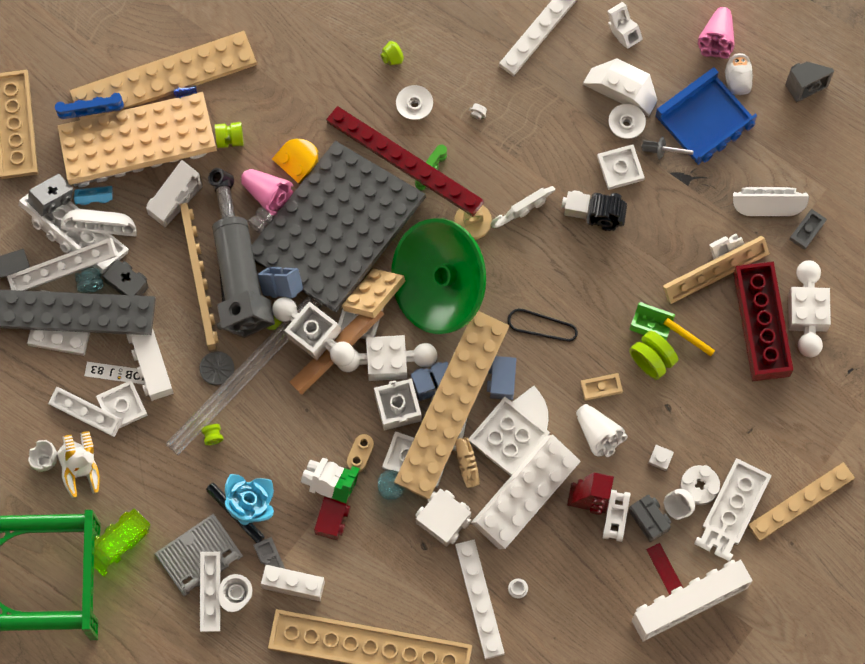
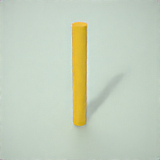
[664,318,715,356]

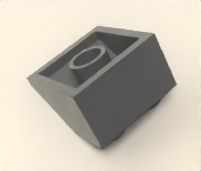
[785,61,834,103]

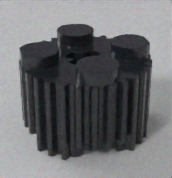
[587,193,627,231]

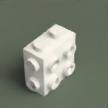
[415,489,472,547]

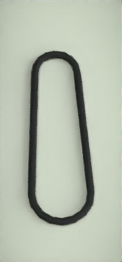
[508,308,578,342]

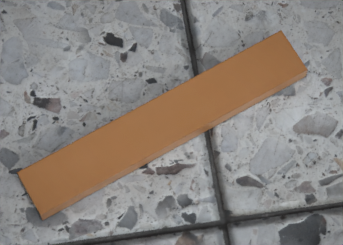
[289,310,384,395]

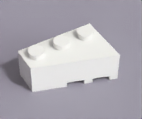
[146,160,202,227]

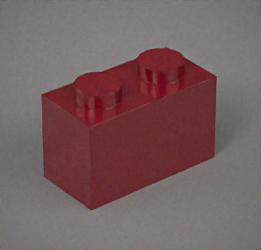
[314,496,351,541]

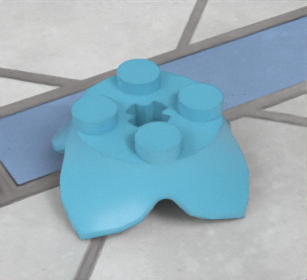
[225,474,274,525]

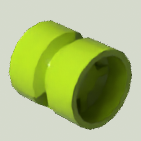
[215,122,244,148]

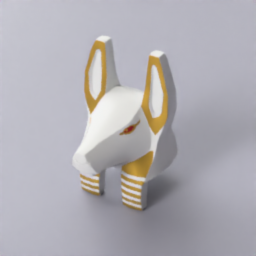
[57,431,100,498]

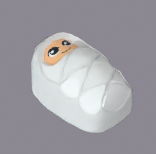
[725,53,753,95]

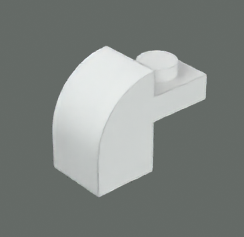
[607,2,643,49]

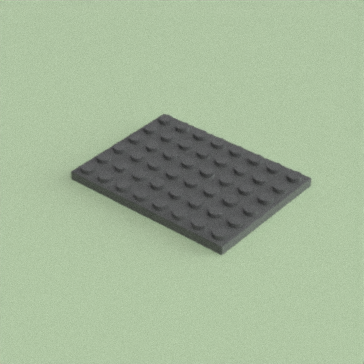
[252,141,426,313]

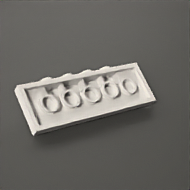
[19,181,129,274]

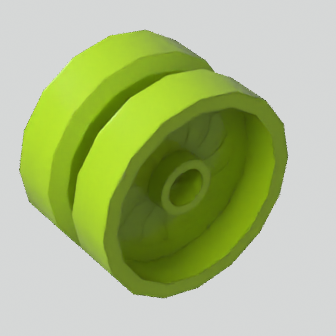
[629,330,679,380]

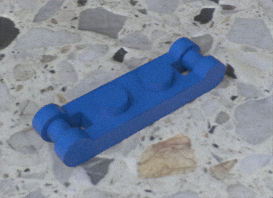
[55,93,124,119]

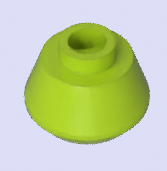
[380,41,404,65]

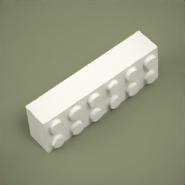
[471,435,581,549]
[632,560,753,642]

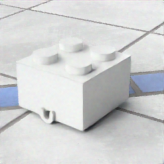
[374,379,422,431]

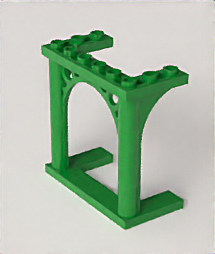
[0,510,101,641]

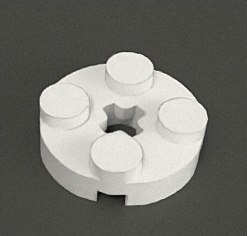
[680,465,720,505]

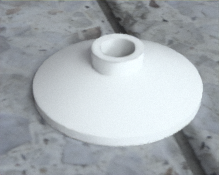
[396,85,433,120]
[608,104,646,139]

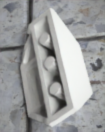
[583,58,657,117]

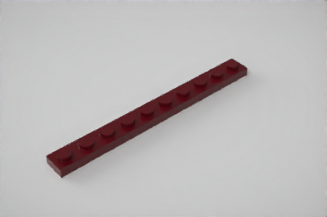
[326,106,484,217]

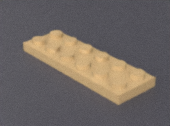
[0,70,38,179]

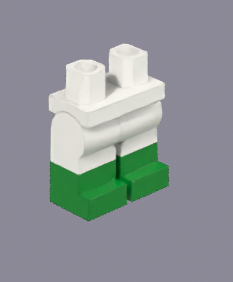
[301,458,360,503]

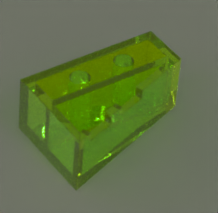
[94,508,151,577]

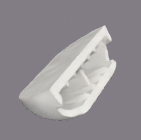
[733,187,809,216]
[60,209,137,237]

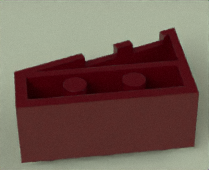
[567,472,614,515]

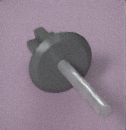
[642,136,694,160]

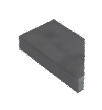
[253,537,285,569]

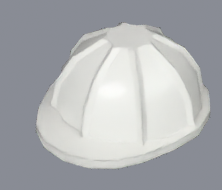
[219,574,253,612]

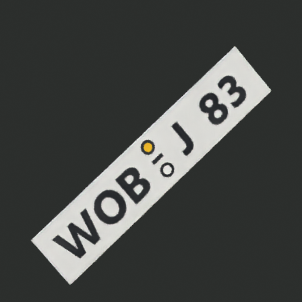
[84,362,146,384]

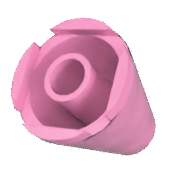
[241,169,293,215]

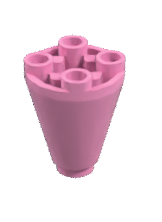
[698,7,735,59]

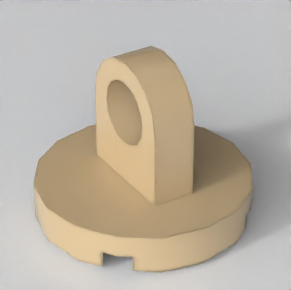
[454,205,492,240]

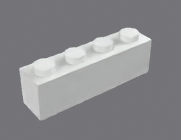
[126,329,174,401]

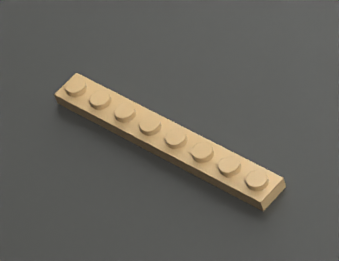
[180,203,219,351]

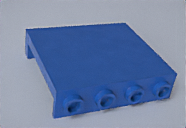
[655,67,757,165]

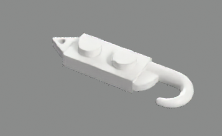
[490,186,555,228]

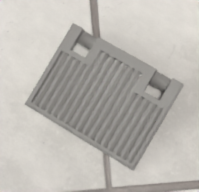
[154,513,243,596]

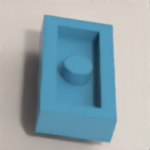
[74,186,113,205]

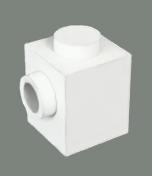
[561,191,590,219]

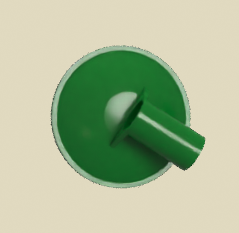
[391,218,486,334]

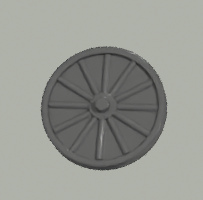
[200,351,234,385]

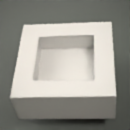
[648,445,674,471]

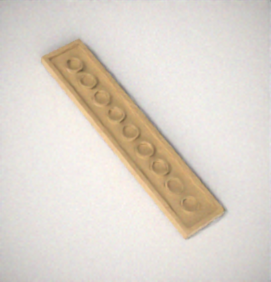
[70,31,257,120]
[394,311,509,499]
[268,609,472,664]

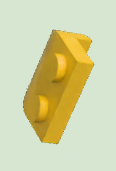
[272,139,319,184]

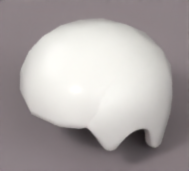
[28,440,58,472]
[663,489,695,520]

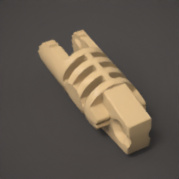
[455,437,480,488]

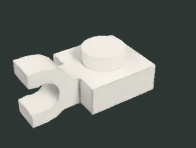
[709,234,744,259]

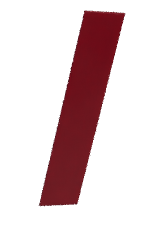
[646,543,683,595]

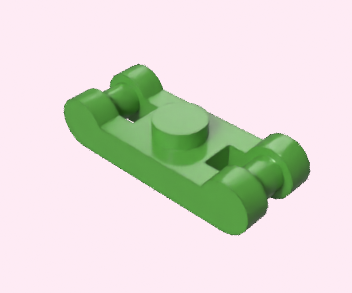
[415,144,447,191]

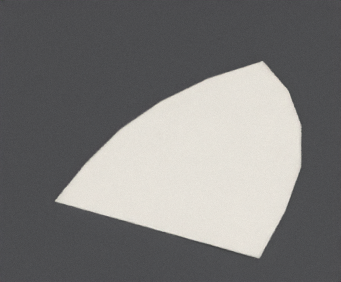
[512,386,549,430]

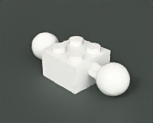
[788,261,831,357]
[272,297,355,366]
[337,335,437,381]

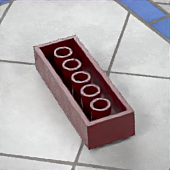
[733,261,793,382]

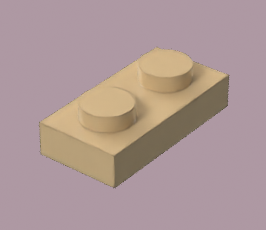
[580,373,623,401]

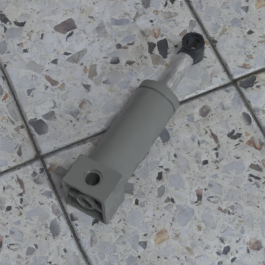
[208,168,275,338]

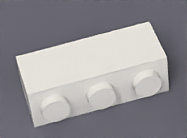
[261,565,325,601]

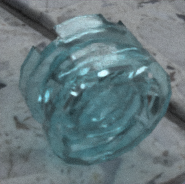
[74,268,104,293]
[378,470,405,500]

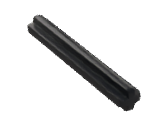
[206,483,264,543]

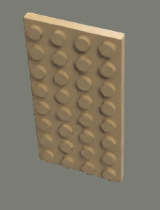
[57,92,217,185]

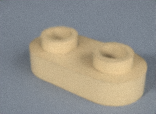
[347,434,374,472]

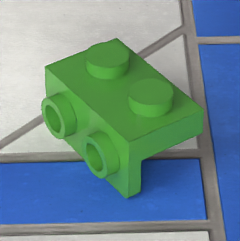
[629,302,675,340]

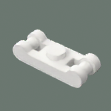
[603,490,630,542]

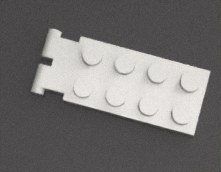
[694,458,772,561]

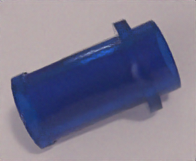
[174,85,197,99]

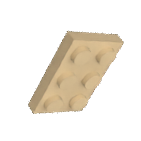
[342,269,405,318]

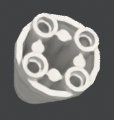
[576,404,628,457]

